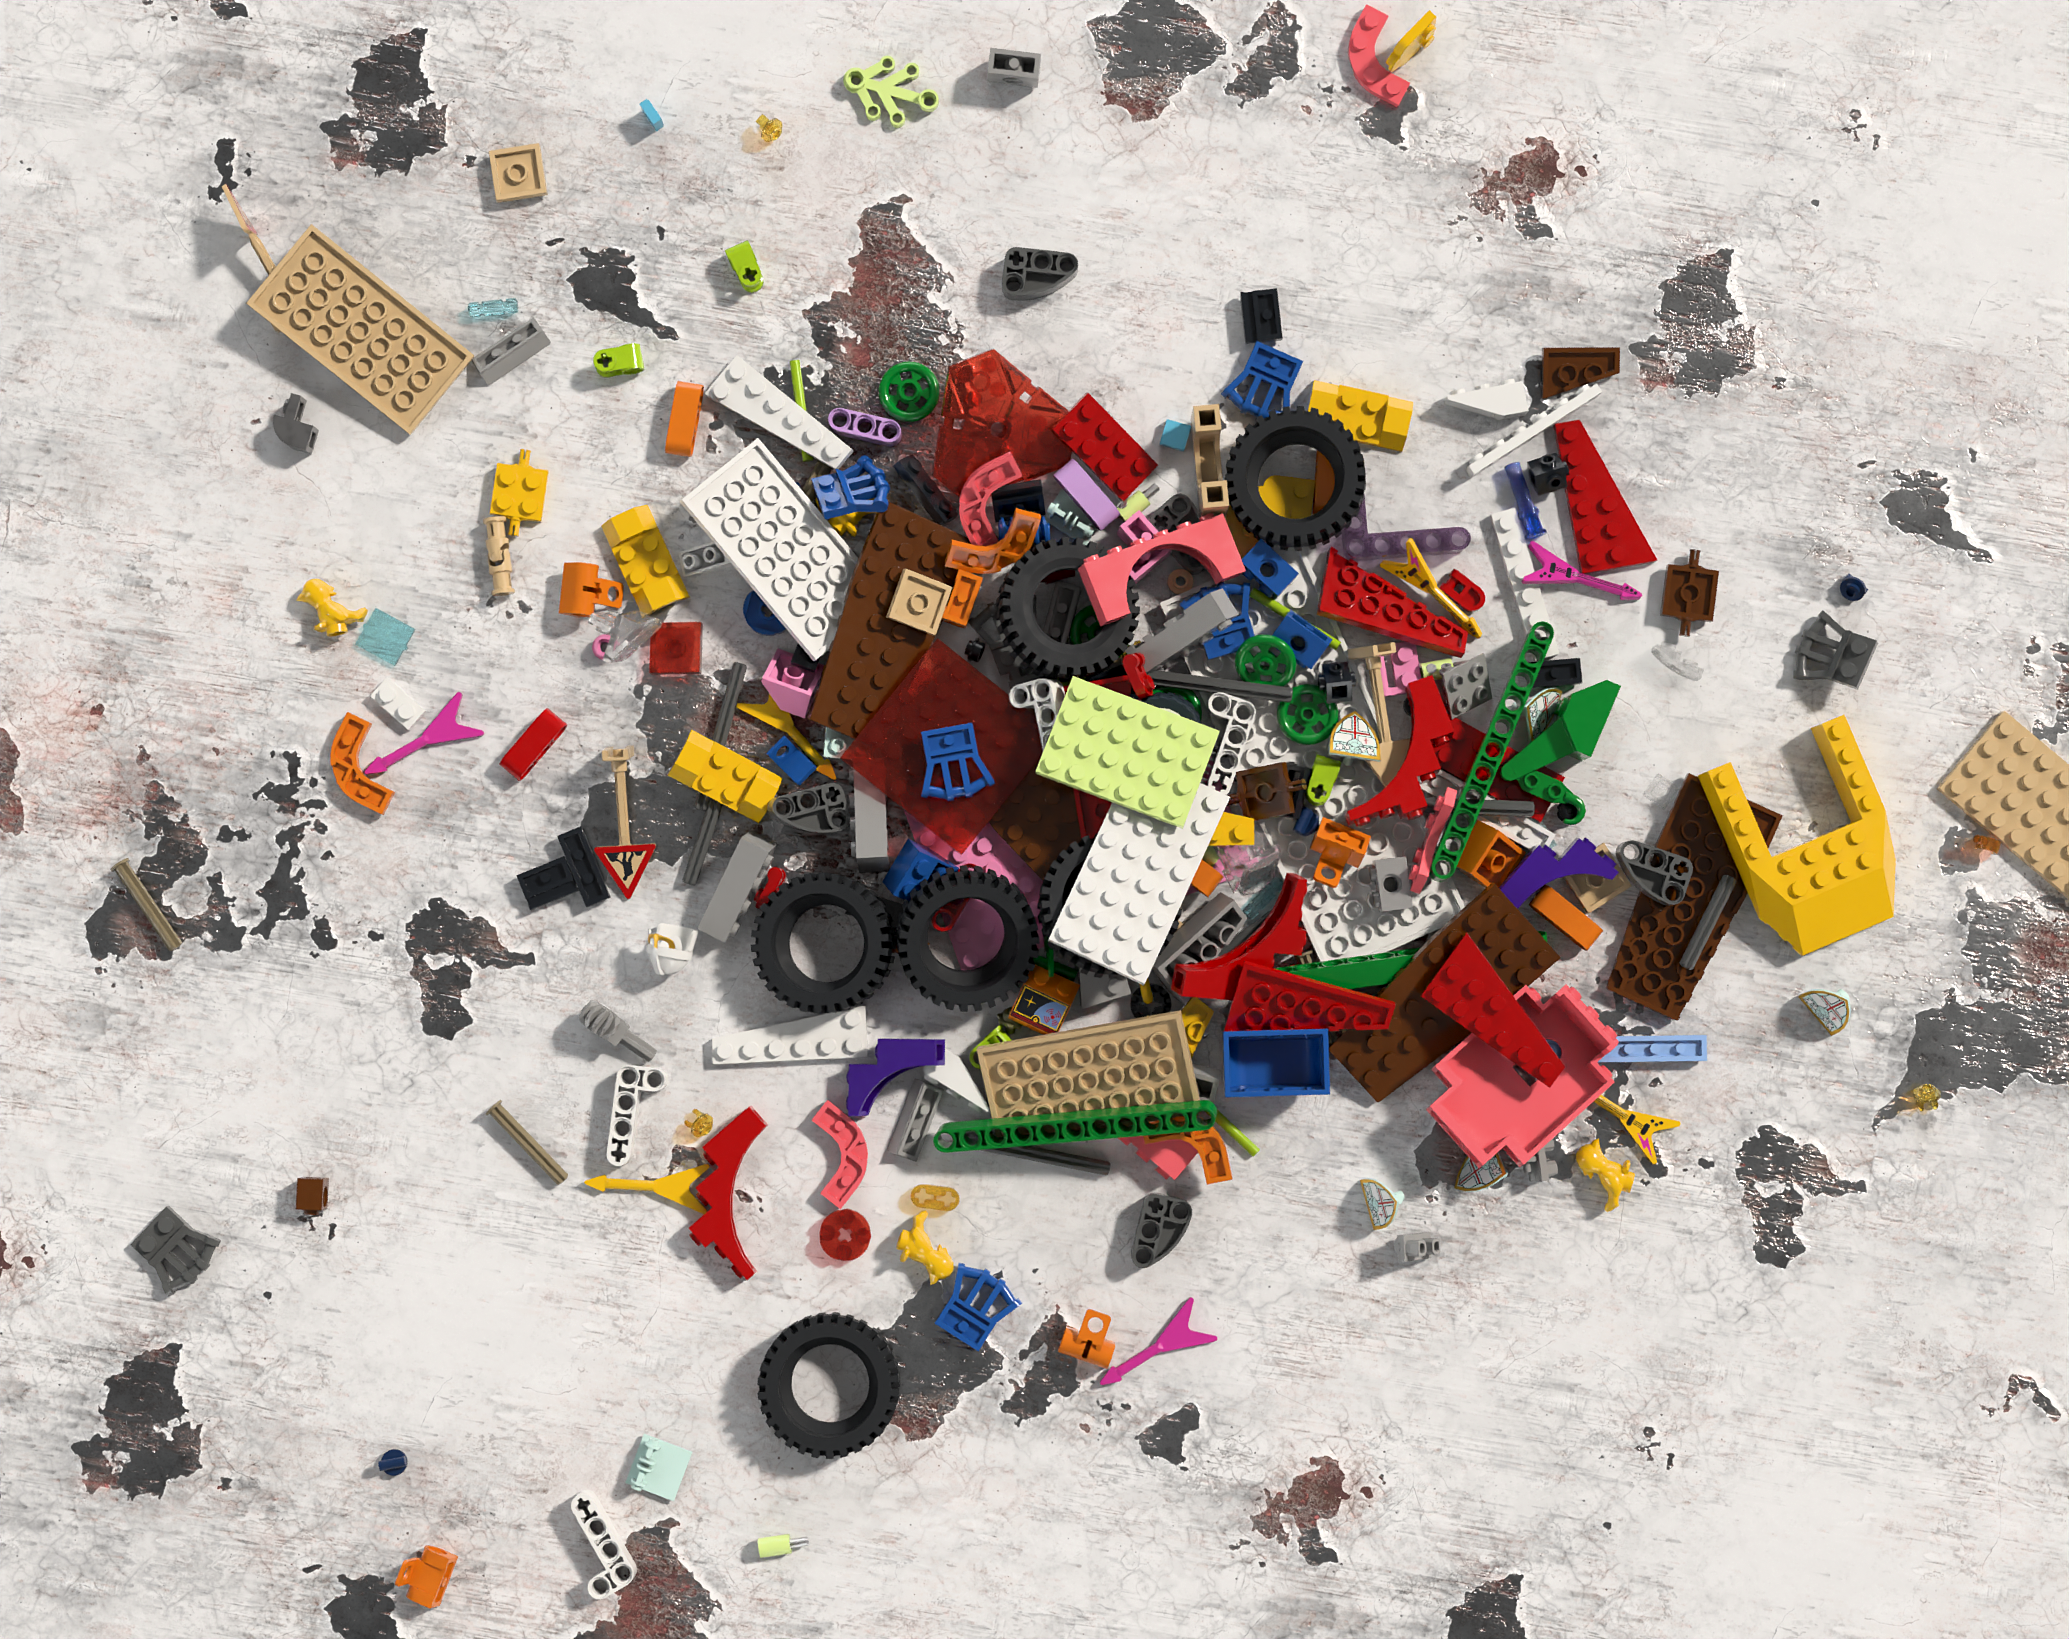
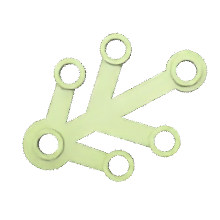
[843,56,939,128]

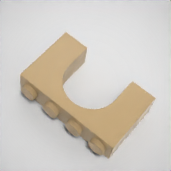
[1190,404,1229,517]

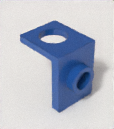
[766,736,817,786]

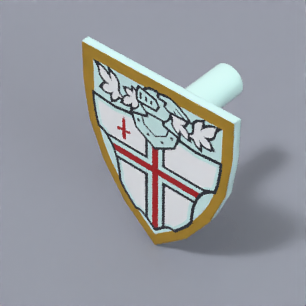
[1511,688,1562,742]
[1329,711,1381,766]
[1798,989,1851,1036]
[1454,1152,1508,1192]
[1360,1178,1404,1230]

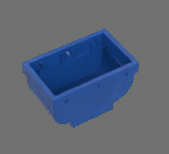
[1222,1029,1330,1097]

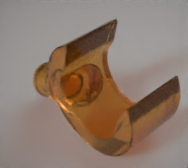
[1973,835,2001,855]

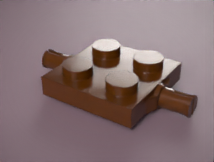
[1660,549,1719,637]
[1226,762,1307,821]

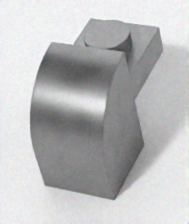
[273,393,319,455]

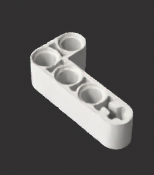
[1009,679,1065,751]
[1207,692,1256,795]
[607,1065,668,1166]
[571,1490,637,1600]

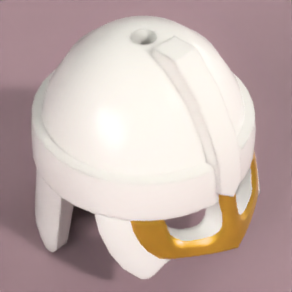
[647,923,698,975]

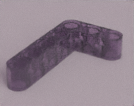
[1341,494,1471,561]

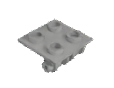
[1439,653,1493,719]

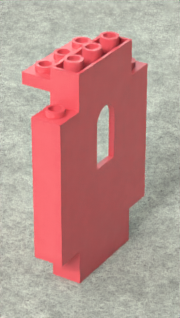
[1426,984,1619,1168]

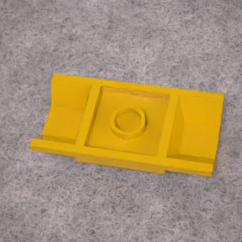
[1308,380,1413,452]
[601,505,690,618]
[667,730,782,823]

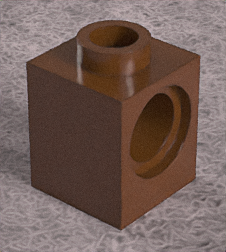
[296,1177,329,1215]

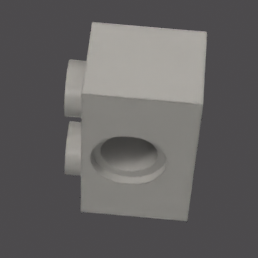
[987,48,1041,88]
[1369,856,1413,912]

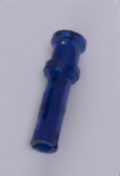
[1504,462,1547,540]

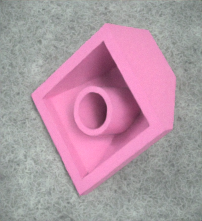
[761,648,825,718]

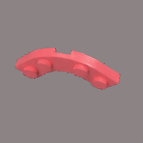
[1348,4,1410,108]
[959,451,1022,546]
[1408,787,1457,894]
[811,1100,868,1209]

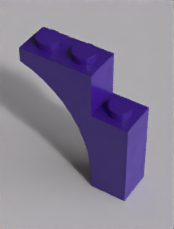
[1499,838,1619,909]
[846,1038,945,1116]

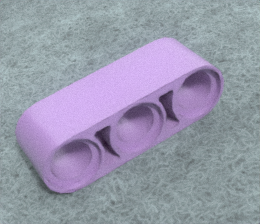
[828,408,902,447]
[1053,459,1120,531]

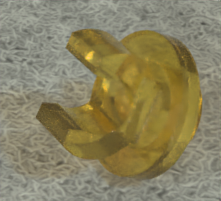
[755,114,782,142]
[1914,1084,1941,1111]
[684,1109,713,1137]

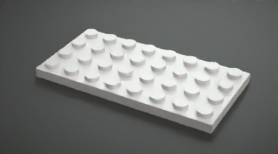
[680,438,858,661]
[1048,783,1230,985]

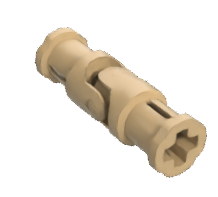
[483,516,515,596]

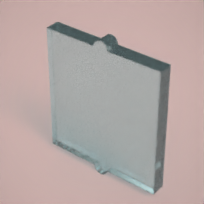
[355,608,416,666]

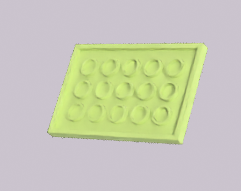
[1035,676,1220,829]

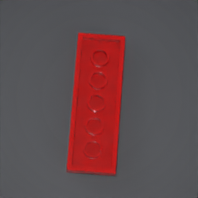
[1432,713,1565,823]

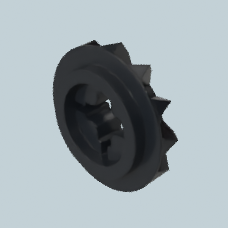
[1130,984,1172,1018]

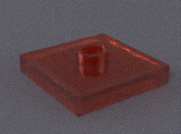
[649,622,703,675]

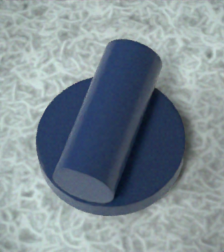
[1840,573,1869,601]
[1293,807,1319,837]
[378,1449,408,1476]

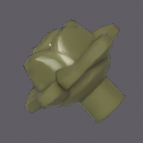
[997,1007,1024,1034]

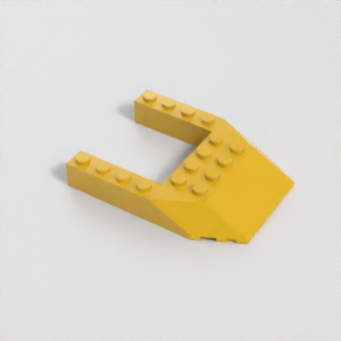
[1698,715,1896,956]

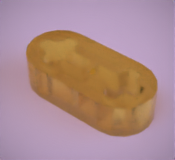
[911,1184,960,1211]

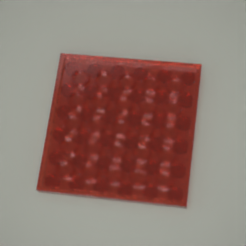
[840,638,1043,856]

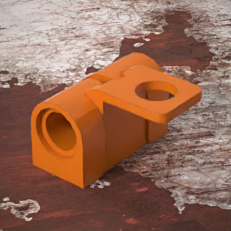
[559,562,624,618]
[942,569,983,628]
[1310,817,1371,888]
[1058,1309,1115,1369]
[395,1545,458,1609]

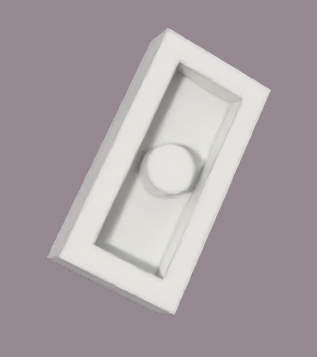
[370,677,427,731]

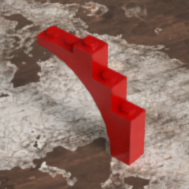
[1345,675,1454,827]
[1171,873,1307,1000]
[689,1106,768,1280]

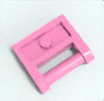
[1380,642,1421,697]

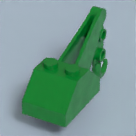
[1499,680,1621,825]

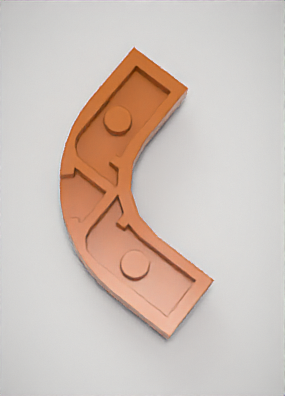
[945,508,1041,574]
[330,712,395,815]
[1143,1116,1233,1185]

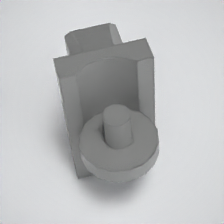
[1523,1139,1558,1182]
[1394,1232,1440,1262]

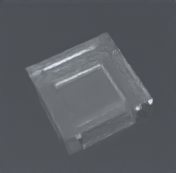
[1642,773,1680,810]

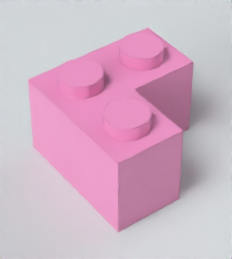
[1117,510,1172,584]

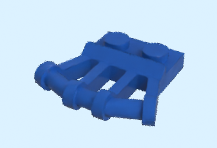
[1221,341,1303,418]
[811,455,890,519]
[1179,582,1256,661]
[921,723,995,801]
[935,1263,1022,1352]

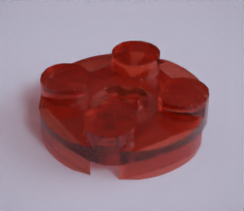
[819,1208,871,1261]

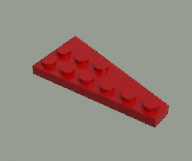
[1421,932,1565,1088]
[1223,960,1396,1032]

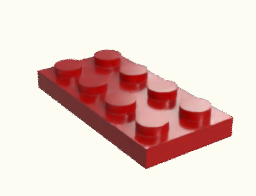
[1051,393,1158,502]

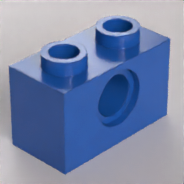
[1242,539,1299,599]
[1273,610,1333,669]

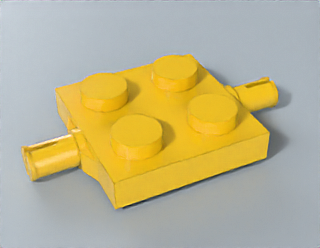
[490,449,549,536]

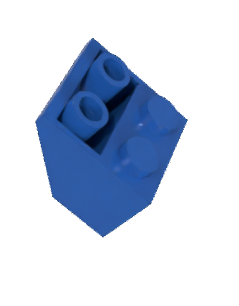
[882,839,959,902]

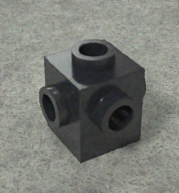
[1527,453,1569,496]
[1318,662,1356,704]

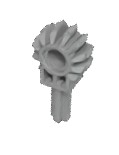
[579,1000,657,1062]

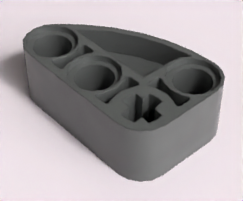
[1002,247,1078,301]
[1149,493,1205,574]
[767,783,850,833]
[1615,840,1693,906]
[1131,1193,1192,1268]

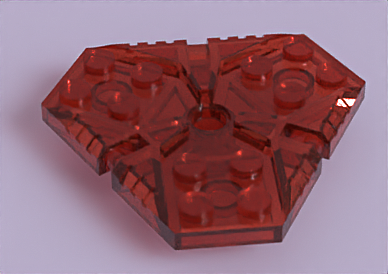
[932,349,1072,498]

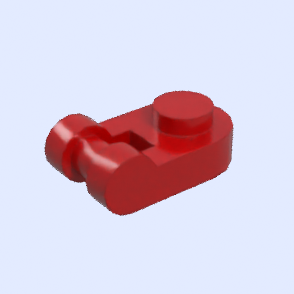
[1438,569,1485,612]
[1122,653,1155,700]
[754,867,787,912]

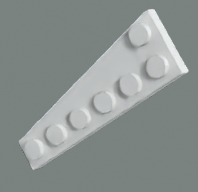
[705,355,853,470]
[712,1006,868,1064]

